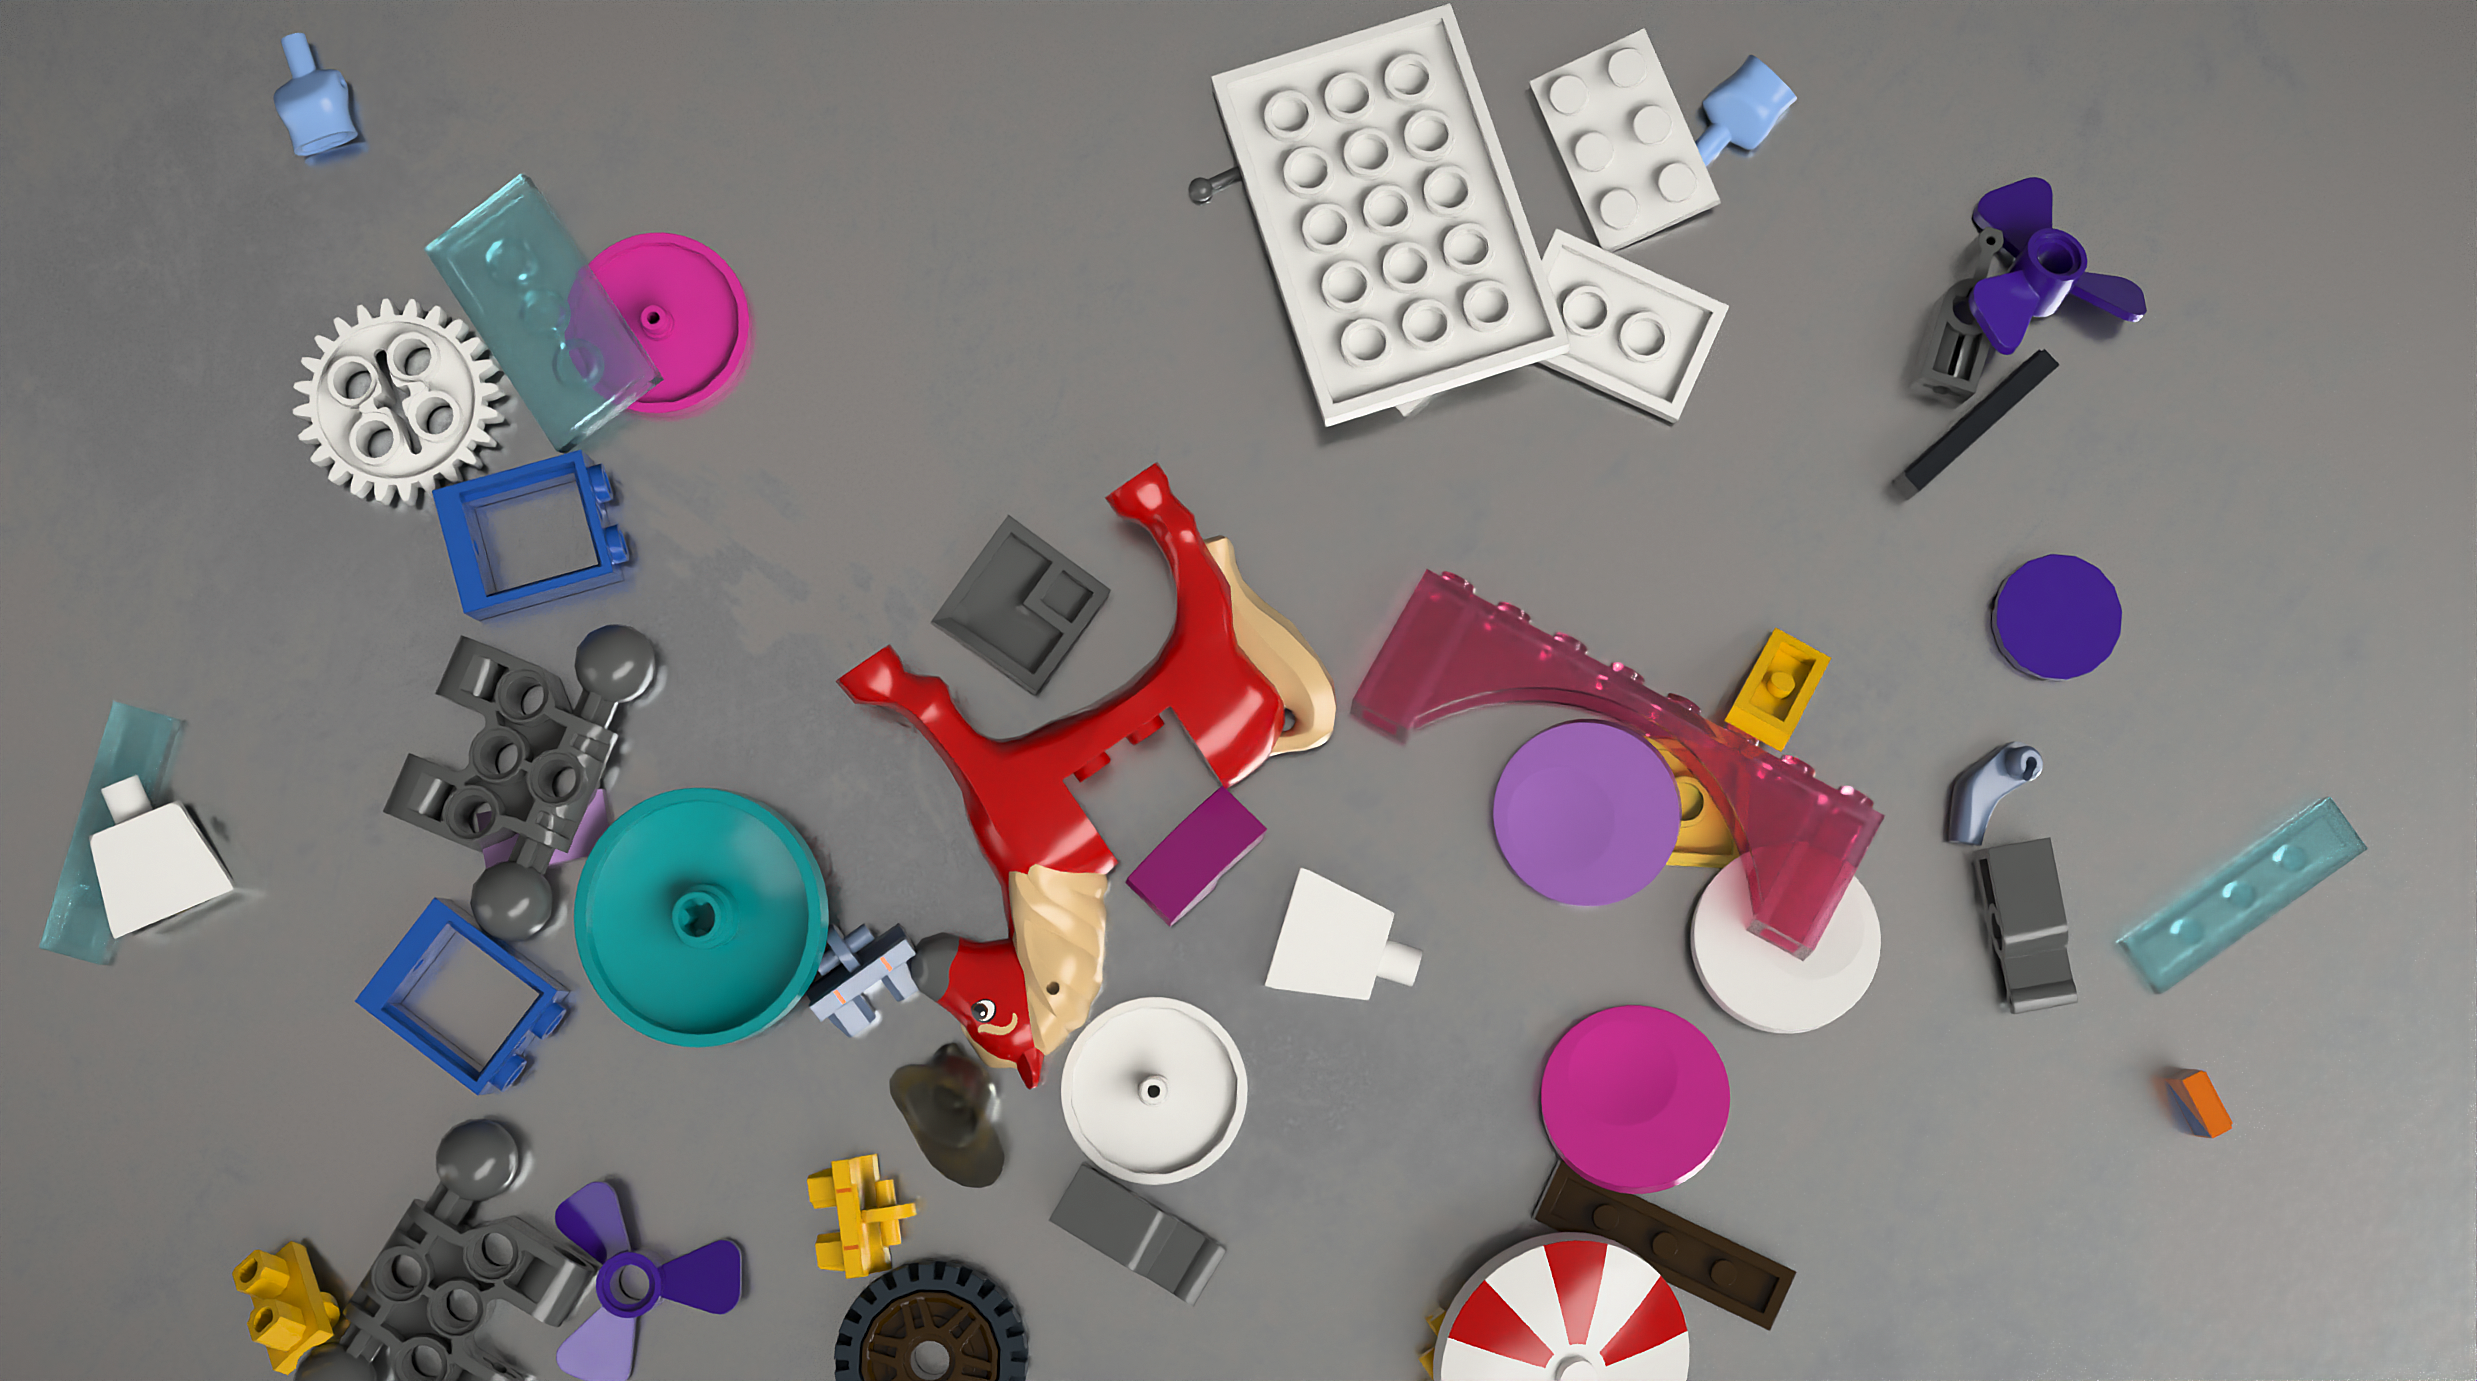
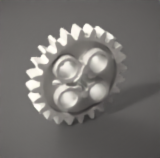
[292,298,505,506]

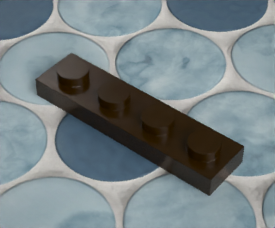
[1532,1160,1797,1331]

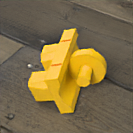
[807,1154,917,1279]
[232,1241,341,1375]

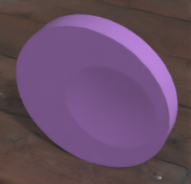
[1493,719,1682,906]

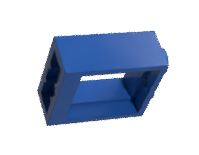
[432,450,629,621]
[355,897,569,1096]

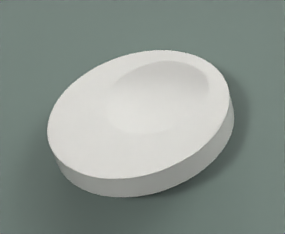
[1691,845,1881,1034]
[1061,997,1248,1185]

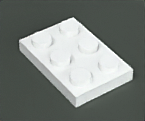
[1529,28,1721,253]
[1538,228,1729,424]

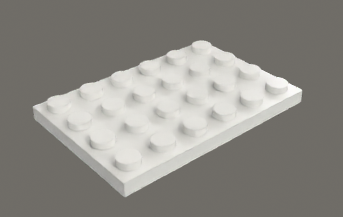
[1211,3,1571,427]

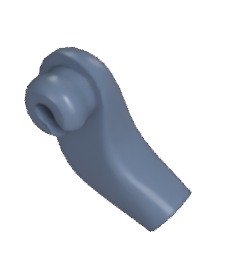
[1949,741,2043,846]

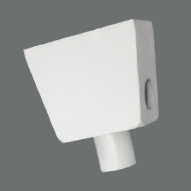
[89,775,236,939]
[1264,867,1423,1000]

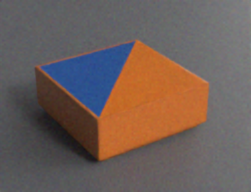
[2165,1069,2233,1139]

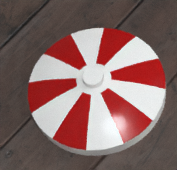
[1433,1232,1690,1381]

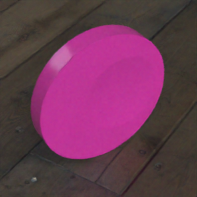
[566,232,752,417]
[1541,1005,1730,1194]

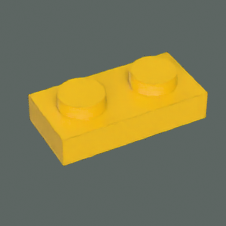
[1724,627,1831,752]

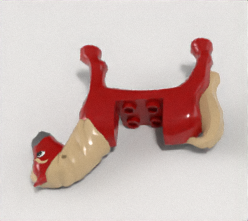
[836,462,1337,1090]

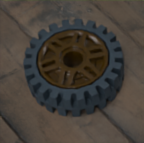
[834,1260,1029,1381]

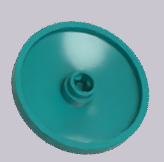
[574,788,829,1048]

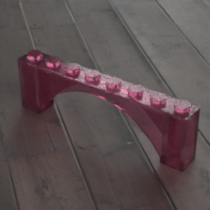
[1350,569,1885,961]

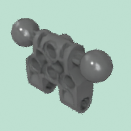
[383,624,656,942]
[293,1119,595,1381]

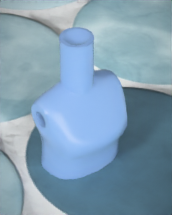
[273,33,358,156]
[1695,55,1797,166]

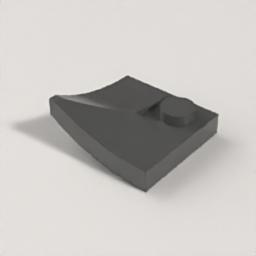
[931,515,1111,694]

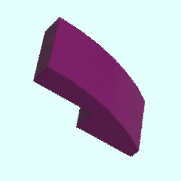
[1125,786,1267,927]

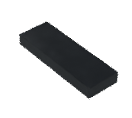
[1892,349,2059,501]

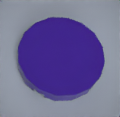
[1992,554,2122,682]

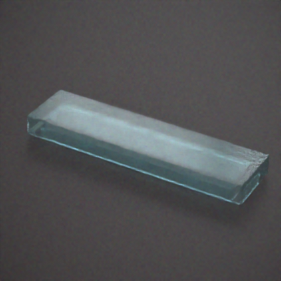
[39,701,181,965]
[2118,796,2368,995]

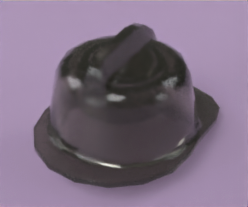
[889,1042,1005,1188]

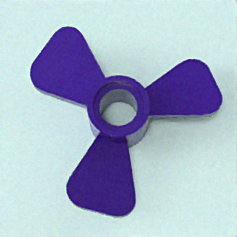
[1969,177,2147,355]
[555,1181,742,1381]

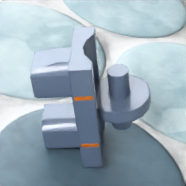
[805,923,918,1038]

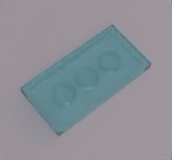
[424,173,664,454]

